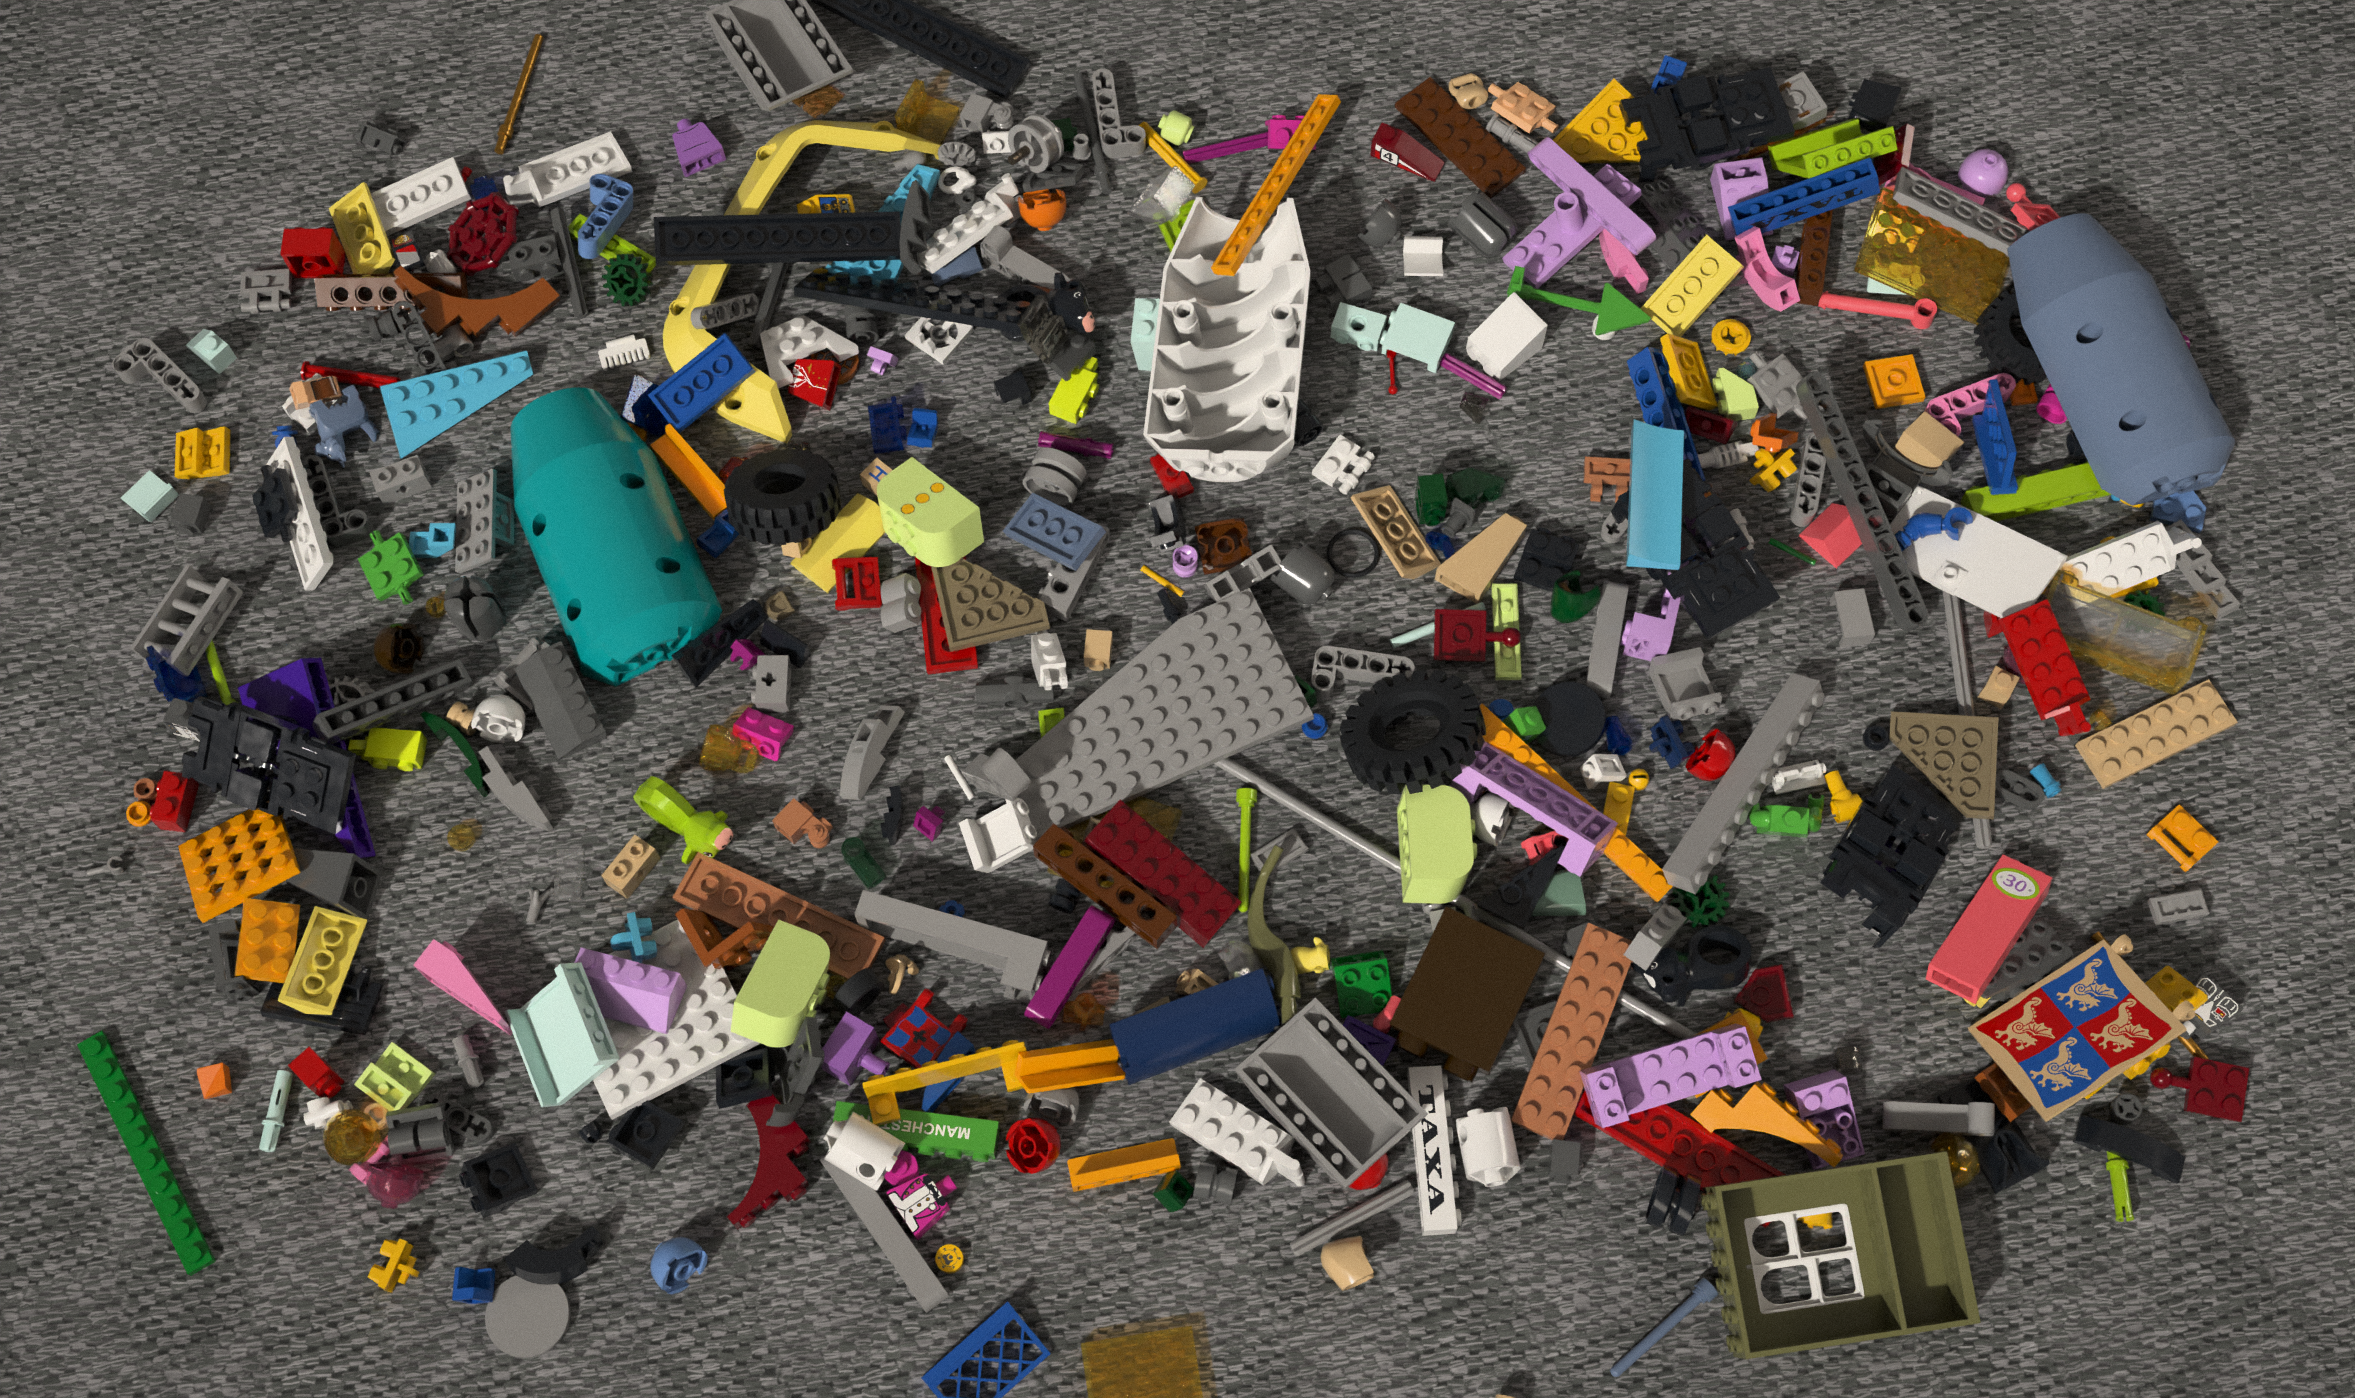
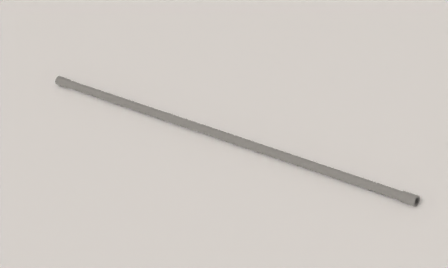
[1214,757,1697,1040]

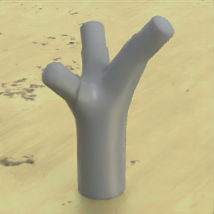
[526,887,555,924]

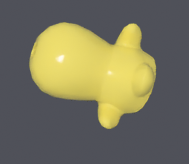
[1290,937,1330,974]

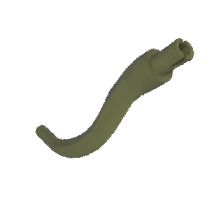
[1247,845,1301,1026]

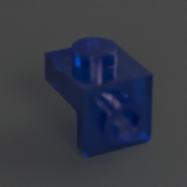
[470,175,498,211]

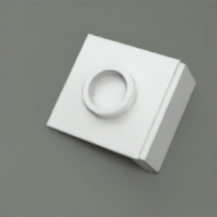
[1403,236,1443,276]

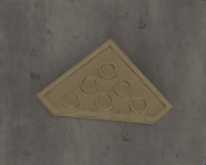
[931,557,1050,652]
[1889,711,1999,820]

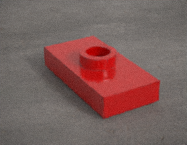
[1150,454,1194,498]

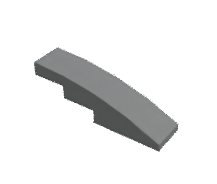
[2165,520,2241,620]

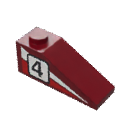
[1370,122,1445,182]

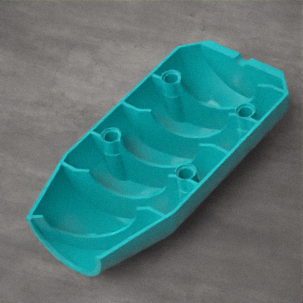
[510,387,722,687]

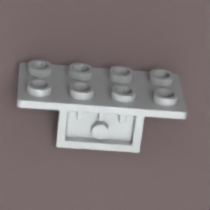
[455,468,515,573]

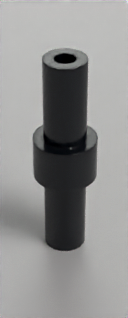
[1157,589,1181,625]

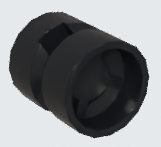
[1294,399,1324,446]

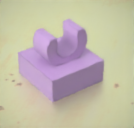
[1771,245,1800,276]
[867,346,899,375]

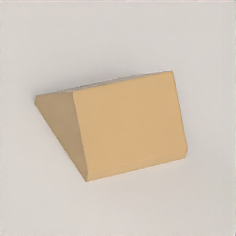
[1893,411,1965,469]

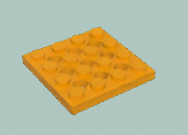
[178,801,301,923]

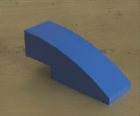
[922,1031,975,1113]

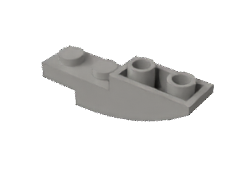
[840,705,905,800]
[478,746,554,832]

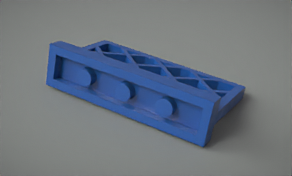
[1972,379,2018,495]
[921,1301,1051,1398]

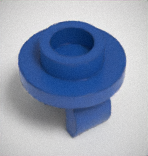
[272,425,298,448]

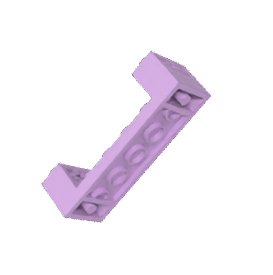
[1620,517,1696,661]
[1450,741,1618,877]
[1579,1023,1762,1128]

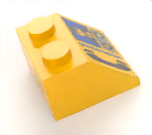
[797,194,855,214]

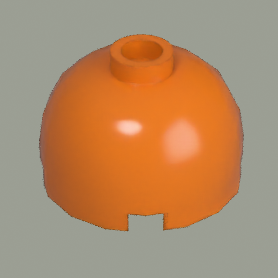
[1018,189,1066,231]

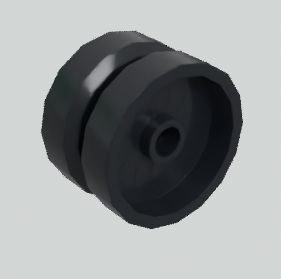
[1645,1165,1702,1236]

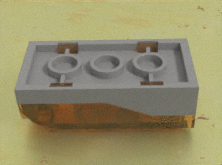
[1737,71,1828,159]

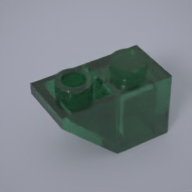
[1445,467,1505,509]

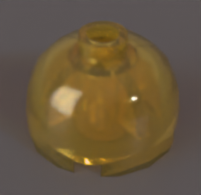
[323,1109,381,1165]
[1931,1133,1980,1190]

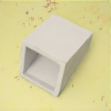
[1466,292,1548,382]

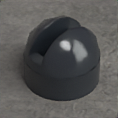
[578,1120,603,1144]

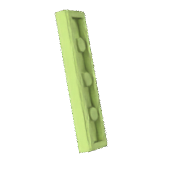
[1491,583,1522,680]

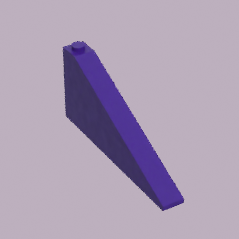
[238,657,376,859]

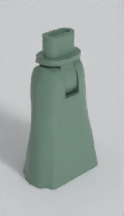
[1490,868,1586,917]

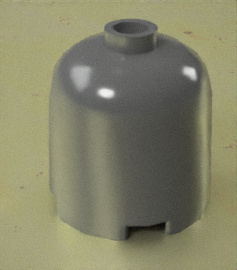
[1270,541,1335,605]

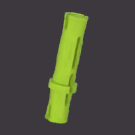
[2106,1151,2134,1222]

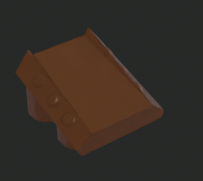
[1195,518,1252,575]

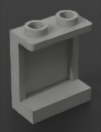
[1648,647,1722,721]

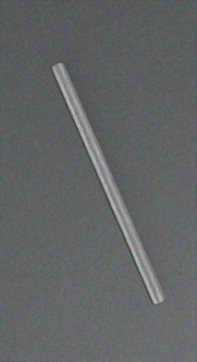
[1943,591,1992,849]

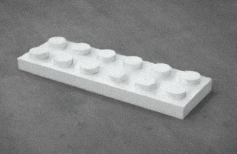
[266,437,333,591]

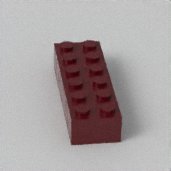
[1084,799,1242,948]

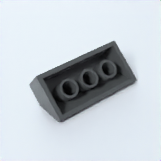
[515,641,606,760]

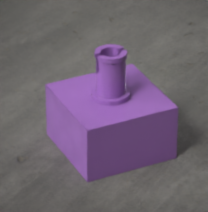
[821,1011,890,1086]

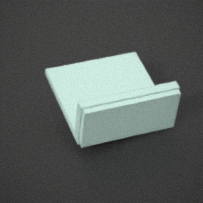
[121,470,179,522]

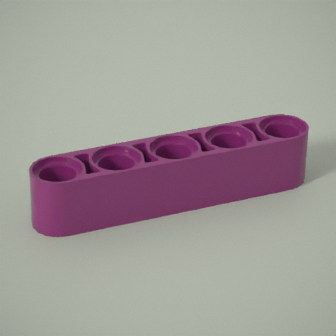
[1024,905,1116,1029]

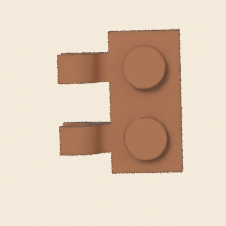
[1584,456,1630,503]

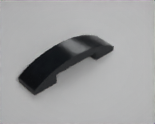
[2073,1116,2185,1184]

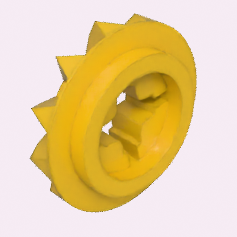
[1711,319,1751,356]

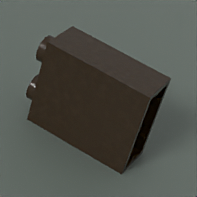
[1390,906,1545,1083]

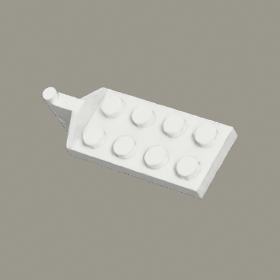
[503,131,632,208]
[919,173,1023,274]
[2060,521,2202,609]
[1169,1078,1305,1186]

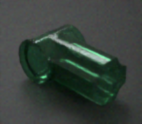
[841,837,886,890]

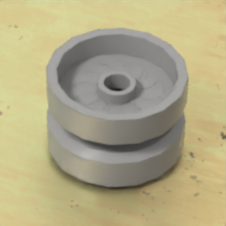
[1023,447,1087,507]

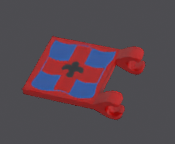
[881,988,968,1069]

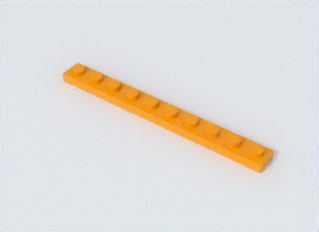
[1211,94,1341,276]
[1480,703,1673,902]

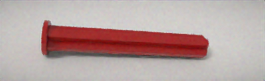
[301,361,401,388]

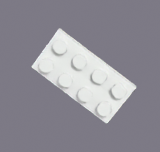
[371,157,471,236]

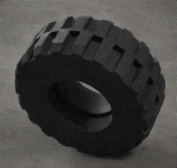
[724,449,841,545]

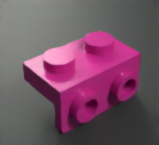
[1265,115,1316,150]
[731,707,794,761]

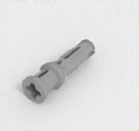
[1486,113,1539,153]

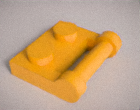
[2146,804,2219,873]

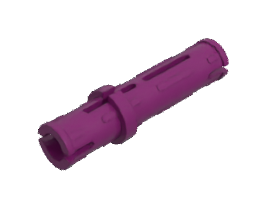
[1038,431,1114,459]

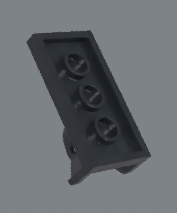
[1937,1078,2050,1194]

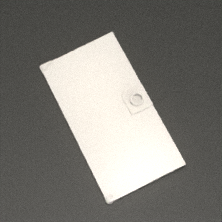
[1879,486,2068,618]

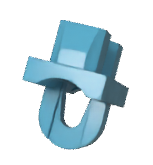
[610,912,657,963]

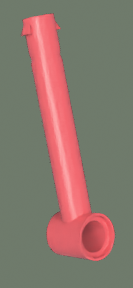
[1818,291,1937,329]

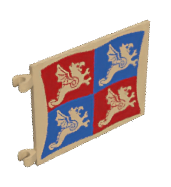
[1968,934,2196,1122]

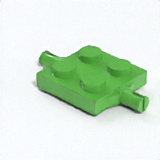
[358,530,424,605]

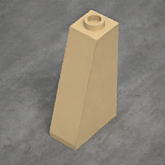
[1435,513,1527,604]

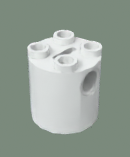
[1456,1107,1521,1187]
[823,1111,905,1191]

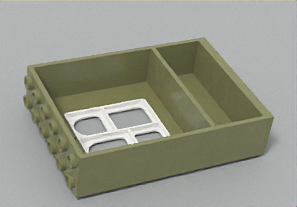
[1701,1151,1981,1359]

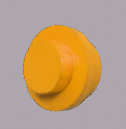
[126,801,151,827]

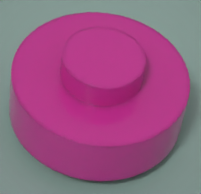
[884,1150,920,1187]

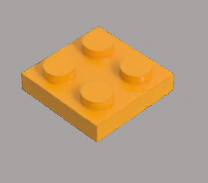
[1863,354,1926,409]

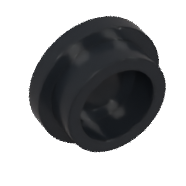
[1862,725,1889,751]

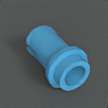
[2030,763,2061,798]

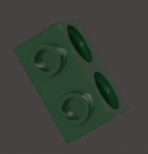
[1414,473,1448,526]

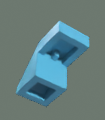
[409,523,456,558]

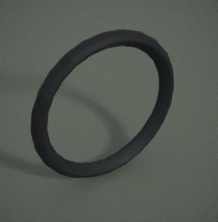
[1327,529,1380,578]

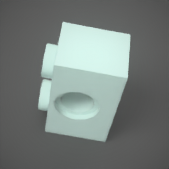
[1330,302,1387,351]

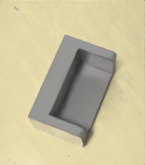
[1829,588,1875,647]

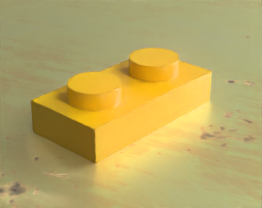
[1603,782,1635,836]

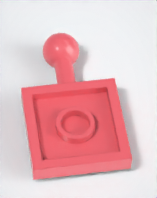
[2006,183,2061,231]

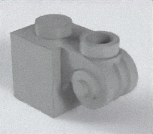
[960,93,1014,135]

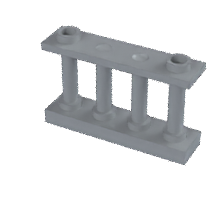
[130,564,244,677]

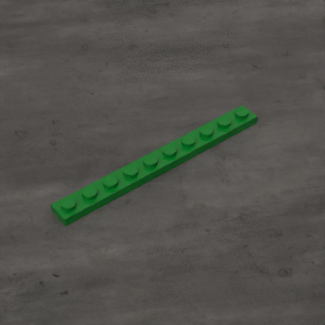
[77,1031,216,1276]

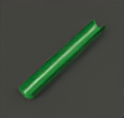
[1768,538,1817,566]

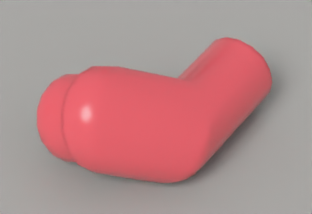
[1373,995,1401,1034]

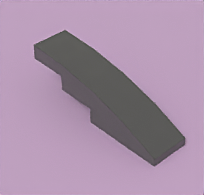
[900,180,933,275]

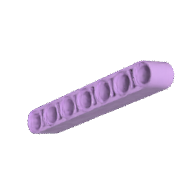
[1528,137,1656,255]

